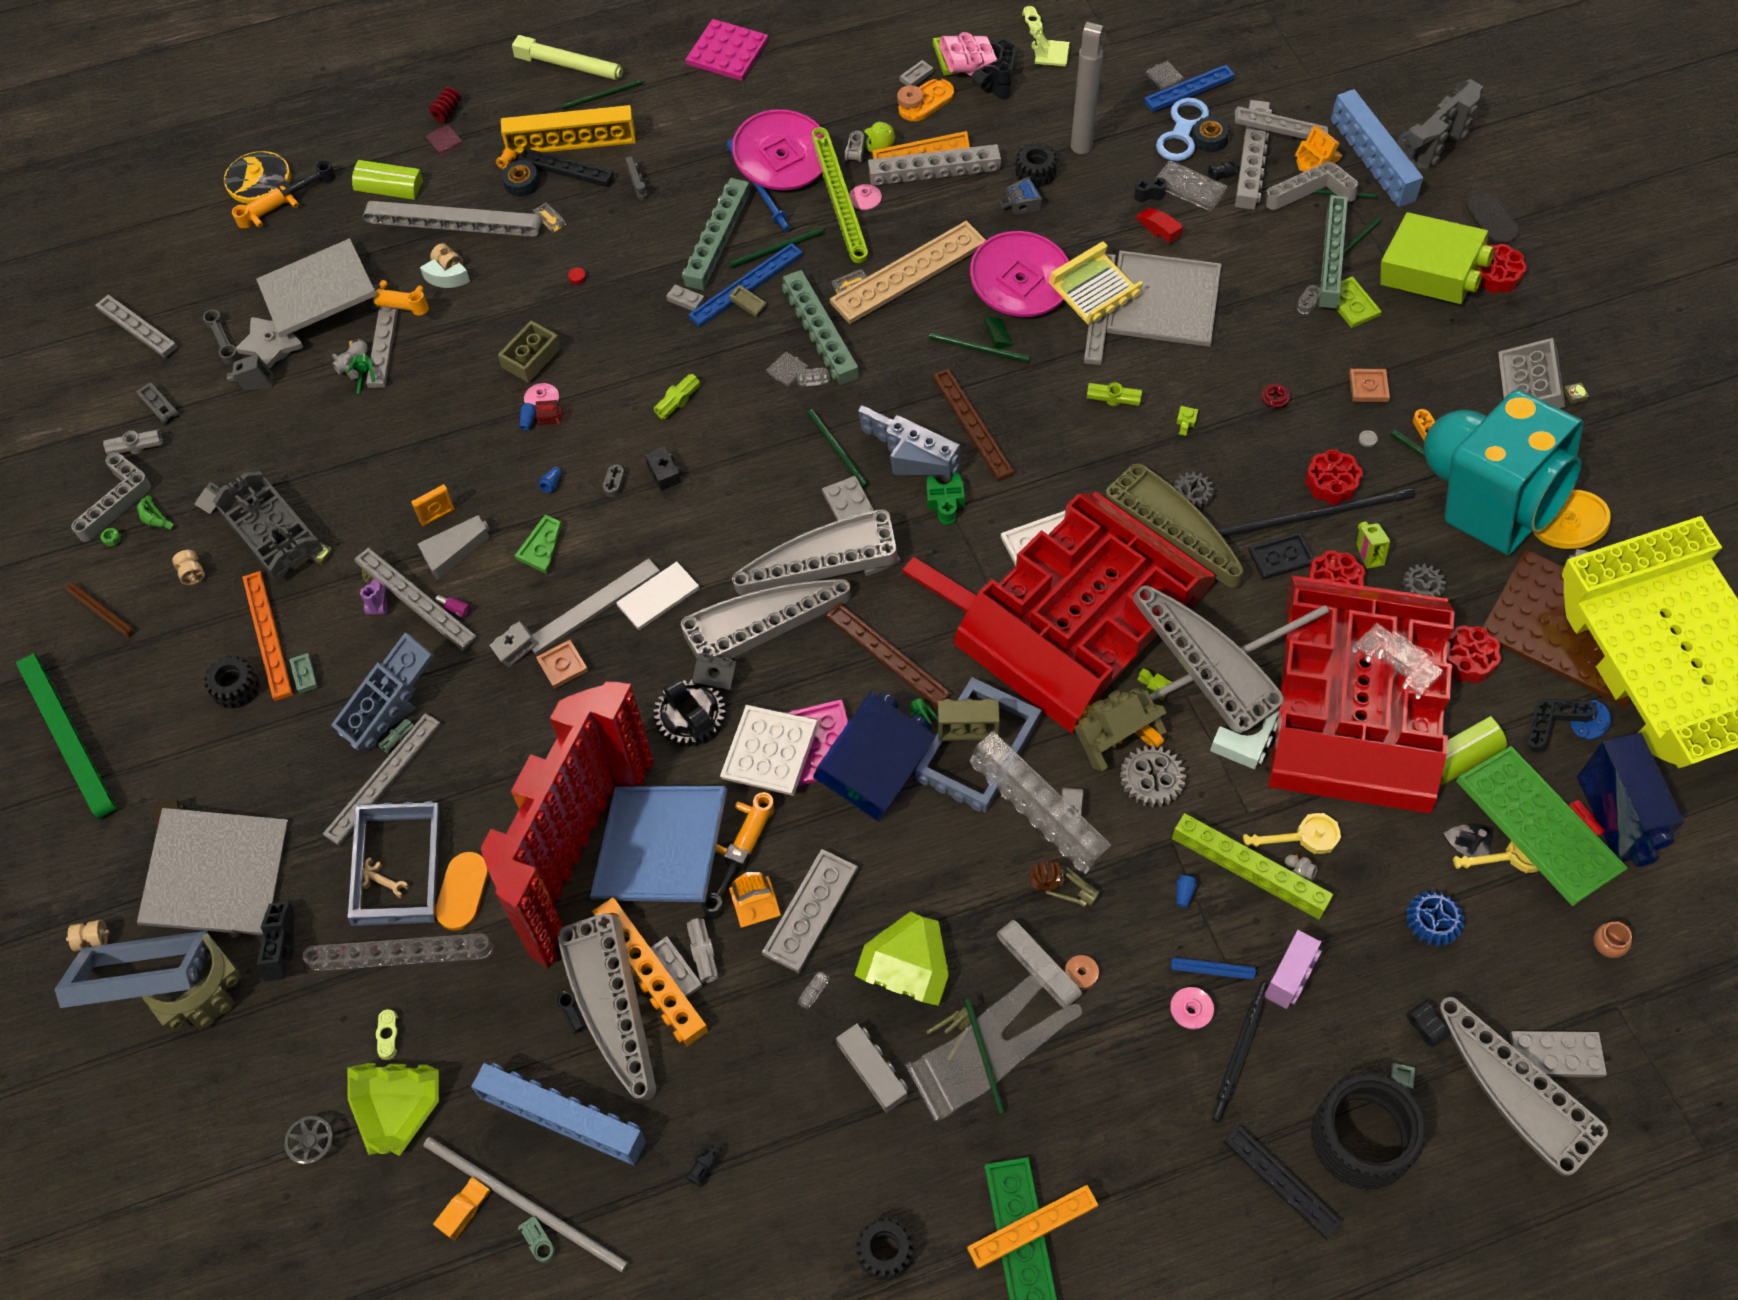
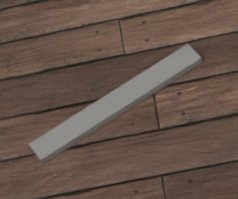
[1084,254,1116,365]
[355,548,477,651]
[531,558,660,656]
[323,713,441,846]

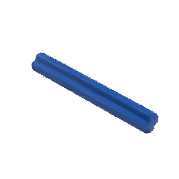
[1171,957,1256,980]

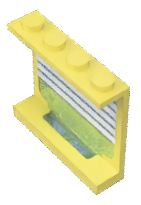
[1048,241,1143,325]

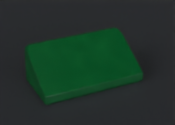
[984,316,1012,349]

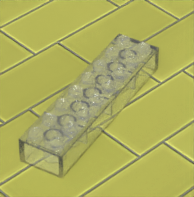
[970,731,1111,874]

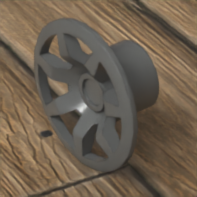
[284,1116,333,1164]

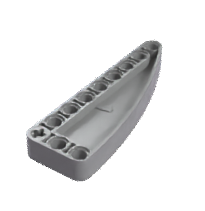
[732,510,898,595]
[681,579,851,669]
[1133,586,1283,733]
[558,913,656,1100]
[1440,997,1608,1177]

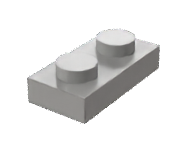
[900,60,933,86]
[666,285,705,311]

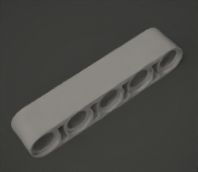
[996,920,1082,1009]

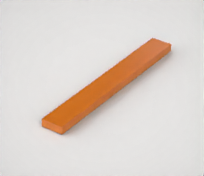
[242,571,293,701]

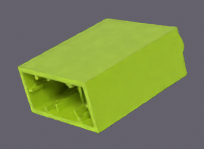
[1381,212,1494,304]

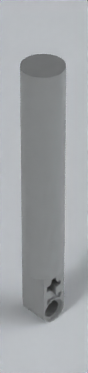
[1071,22,1104,154]

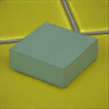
[1390,1063,1415,1091]

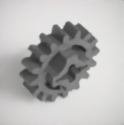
[1174,472,1214,509]
[1402,564,1446,597]

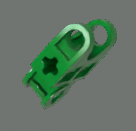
[927,473,965,525]

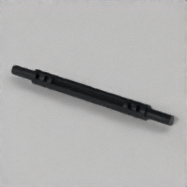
[1212,983,1268,1123]

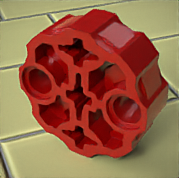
[1478,244,1527,293]
[1305,450,1363,504]
[1308,550,1365,586]
[1446,625,1501,684]

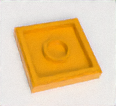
[411,484,455,526]

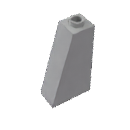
[418,515,490,580]

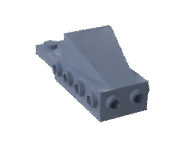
[858,406,961,479]
[331,633,435,751]

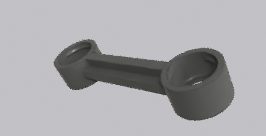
[203,309,240,364]

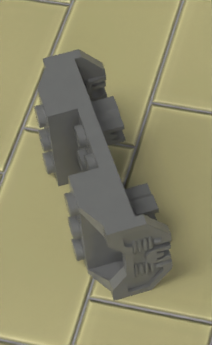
[1397,79,1483,172]
[213,471,323,581]

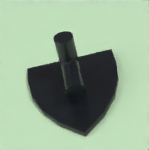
[1443,824,1493,865]

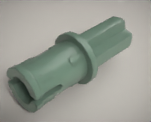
[378,719,414,753]

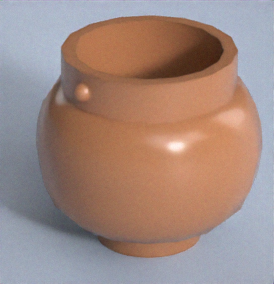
[1593,922,1632,958]

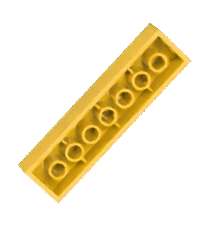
[501,105,636,155]

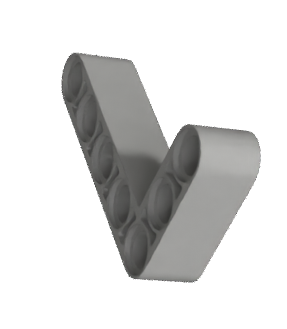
[1266,162,1358,210]
[71,453,151,542]

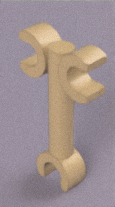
[362,857,409,898]

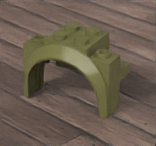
[1074,688,1167,771]
[141,933,242,1032]

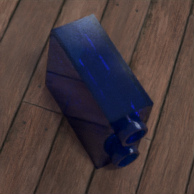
[812,691,936,822]
[1577,733,1685,867]

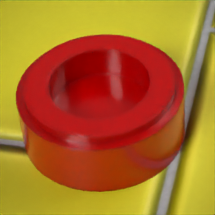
[568,268,586,285]

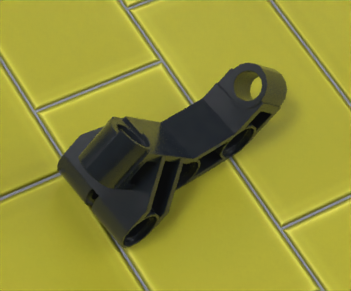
[971,37,1016,99]

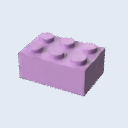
[1265,930,1322,1009]

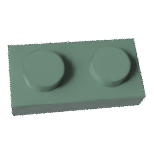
[289,653,318,694]

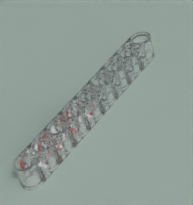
[303,934,493,971]

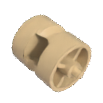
[430,243,463,271]
[172,550,205,585]
[66,920,110,952]

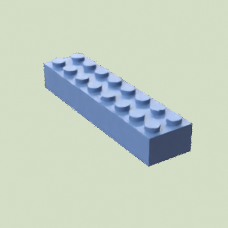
[1331,89,1423,208]
[471,1063,646,1166]

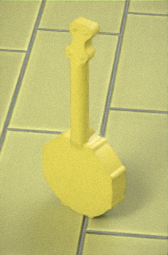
[1243,813,1341,854]
[1453,841,1539,873]

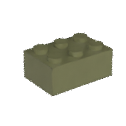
[498,321,561,383]
[938,699,999,741]

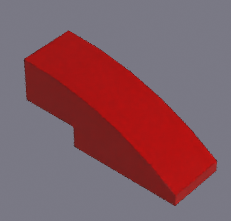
[1136,208,1183,243]

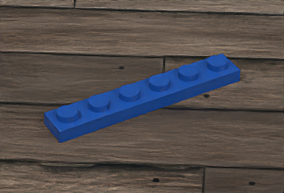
[1144,65,1235,112]

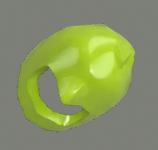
[865,122,895,153]

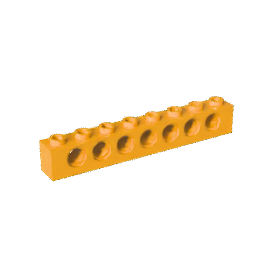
[592,897,708,1046]

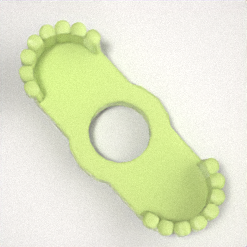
[1022,6,1043,35]
[376,1009,398,1061]

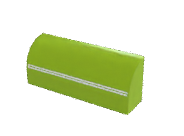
[352,160,423,200]
[1440,716,1507,785]

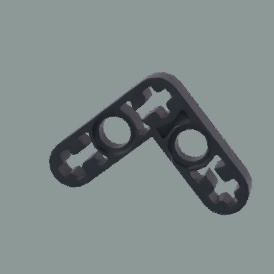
[1528,699,1597,753]

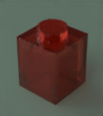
[536,400,563,425]

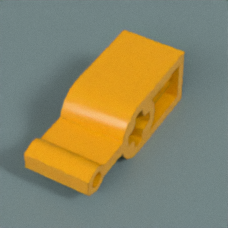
[433,1177,490,1241]

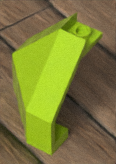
[855,911,949,1006]
[347,1063,439,1156]

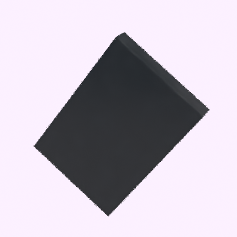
[1248,532,1315,580]

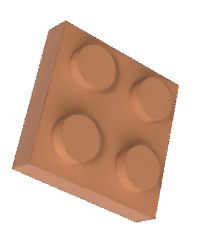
[1349,369,1390,402]
[536,640,588,689]

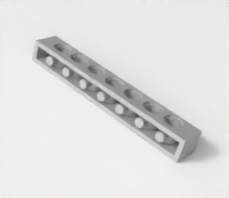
[1235,100,1272,210]
[868,144,1001,186]

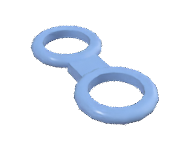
[1156,98,1209,161]

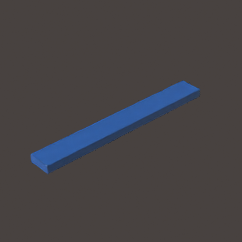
[688,243,803,328]

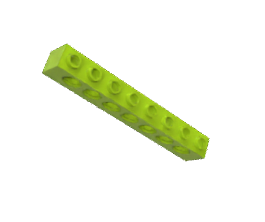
[1172,813,1333,920]

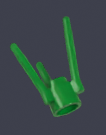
[346,354,375,394]
[910,699,938,749]

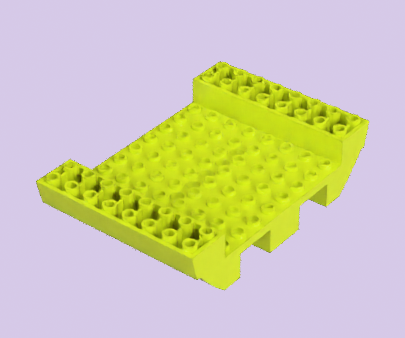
[1562,516,1738,768]

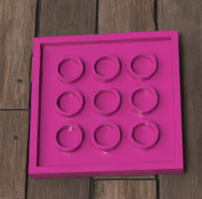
[685,19,769,81]
[786,699,858,786]

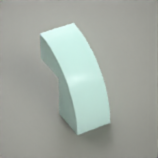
[420,259,470,288]

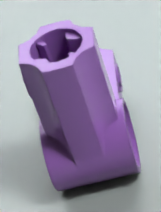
[360,578,388,615]

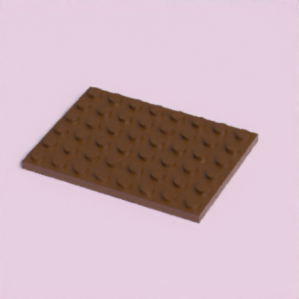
[1483,549,1666,707]

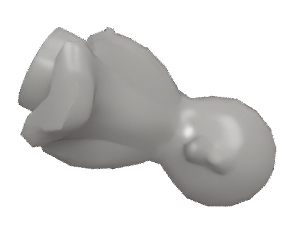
[332,339,368,380]

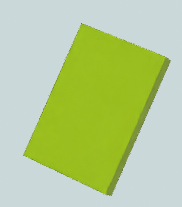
[1335,276,1382,328]

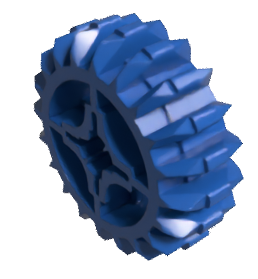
[1406,890,1465,947]

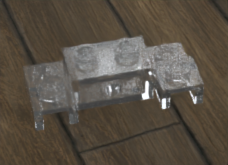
[1352,623,1443,700]

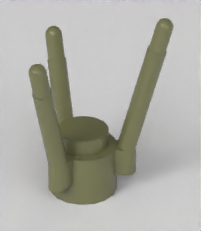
[1045,868,1100,907]
[927,1007,972,1062]

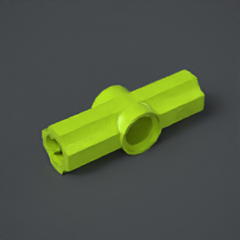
[654,374,700,419]
[1087,382,1142,406]

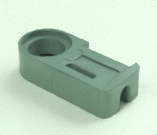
[518,1217,555,1263]

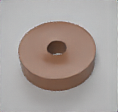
[897,85,923,109]
[1065,955,1099,990]

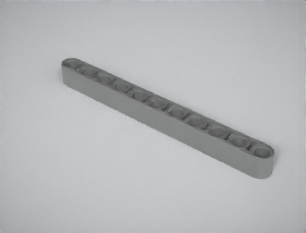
[363,201,542,237]

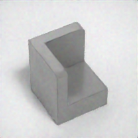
[194,482,221,514]

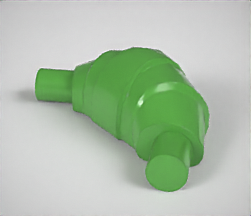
[137,496,174,530]

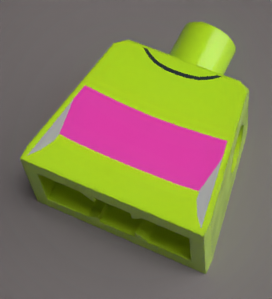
[1357,522,1390,569]

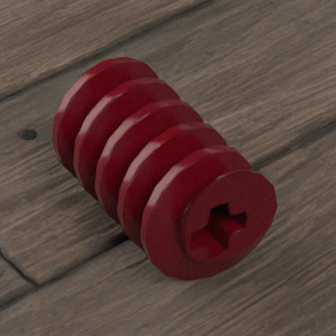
[429,87,462,123]

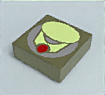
[1563,383,1589,404]
[307,543,334,565]

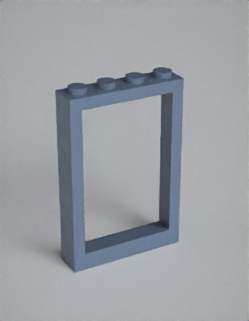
[916,677,1041,813]
[348,801,440,926]
[55,930,210,1008]

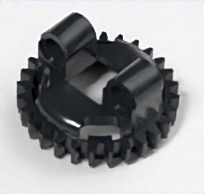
[654,678,726,747]

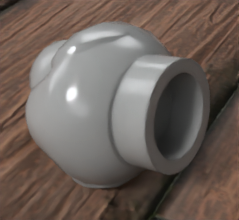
[1285,854,1317,881]

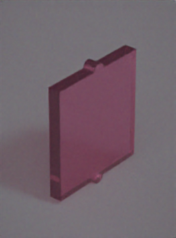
[425,125,462,155]

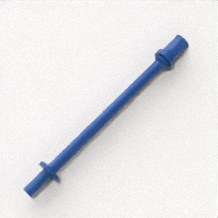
[726,139,790,231]

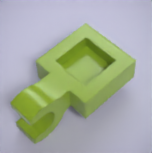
[1176,406,1198,436]
[1137,668,1172,701]

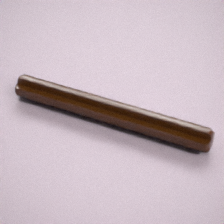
[66,582,134,637]

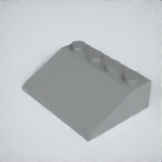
[1498,338,1566,408]

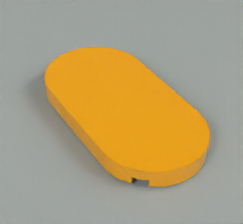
[899,79,954,121]
[435,852,489,931]

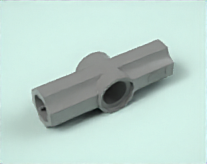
[103,430,163,455]
[687,918,718,983]

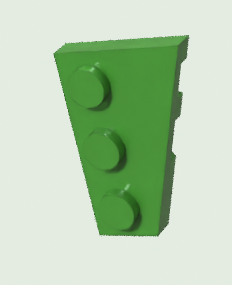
[515,515,562,574]

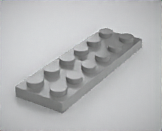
[822,476,900,576]
[762,849,858,973]

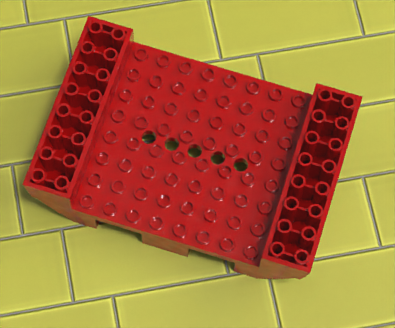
[953,491,1215,734]
[1268,575,1455,814]
[481,682,654,969]

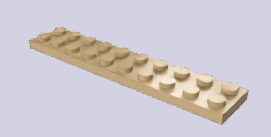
[830,221,986,324]

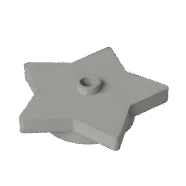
[236,317,303,369]

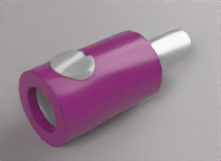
[436,595,471,618]

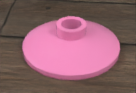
[849,184,882,210]
[524,383,559,413]
[1170,987,1214,1029]

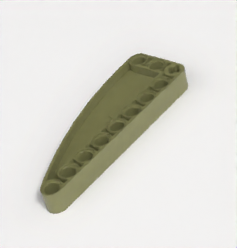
[1106,464,1243,588]

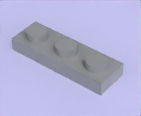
[650,936,703,998]

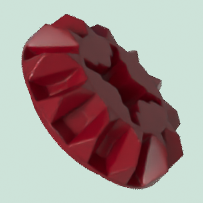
[1261,384,1290,409]

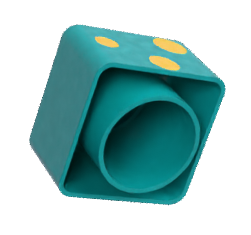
[1424,390,1584,556]

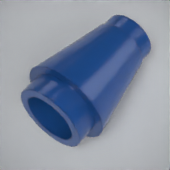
[519,403,538,431]
[539,467,562,493]
[1176,875,1197,908]

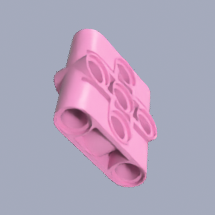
[940,32,997,76]

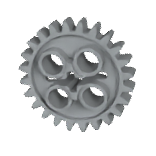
[1120,745,1186,808]

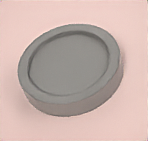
[1359,431,1378,447]

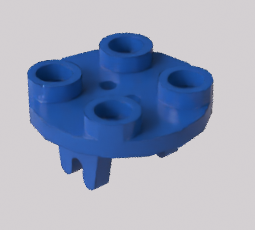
[1571,700,1611,740]

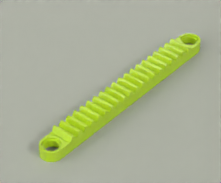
[812,127,868,263]

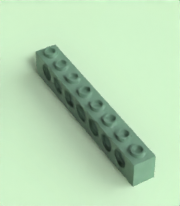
[682,178,750,291]
[1319,195,1348,308]
[782,270,859,385]

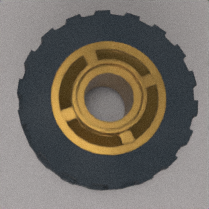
[1192,116,1229,152]
[501,160,540,196]

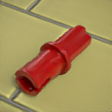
[1569,800,1605,837]

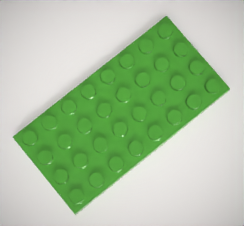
[1456,746,1628,906]

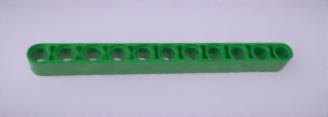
[16,653,117,820]

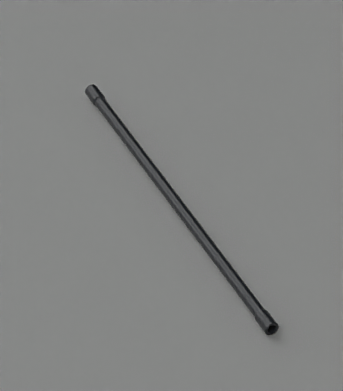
[1216,488,1415,537]

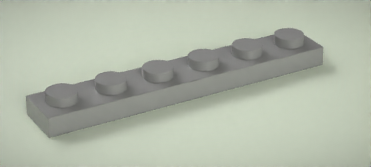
[1235,106,1328,139]
[96,295,177,358]
[366,306,398,388]

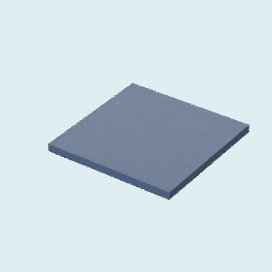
[590,786,727,902]

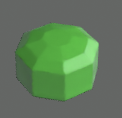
[101,528,121,547]

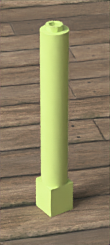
[512,35,623,80]

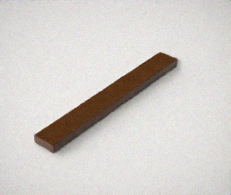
[933,368,1014,481]
[826,603,951,709]

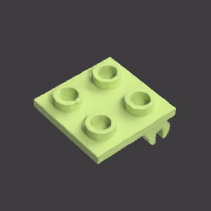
[1032,30,1069,66]

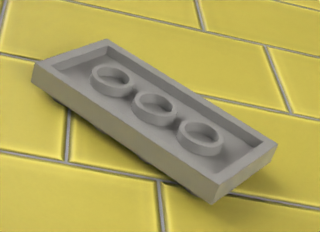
[1509,1031,1607,1077]

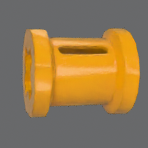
[496,148,517,169]

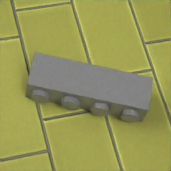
[836,1024,908,1114]

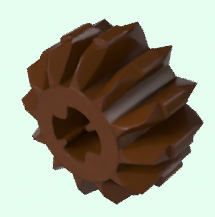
[1029,861,1065,892]

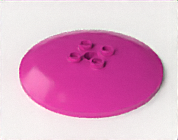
[732,109,824,190]
[970,231,1069,317]

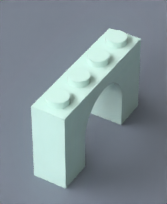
[1210,695,1279,769]

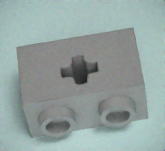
[489,622,539,667]

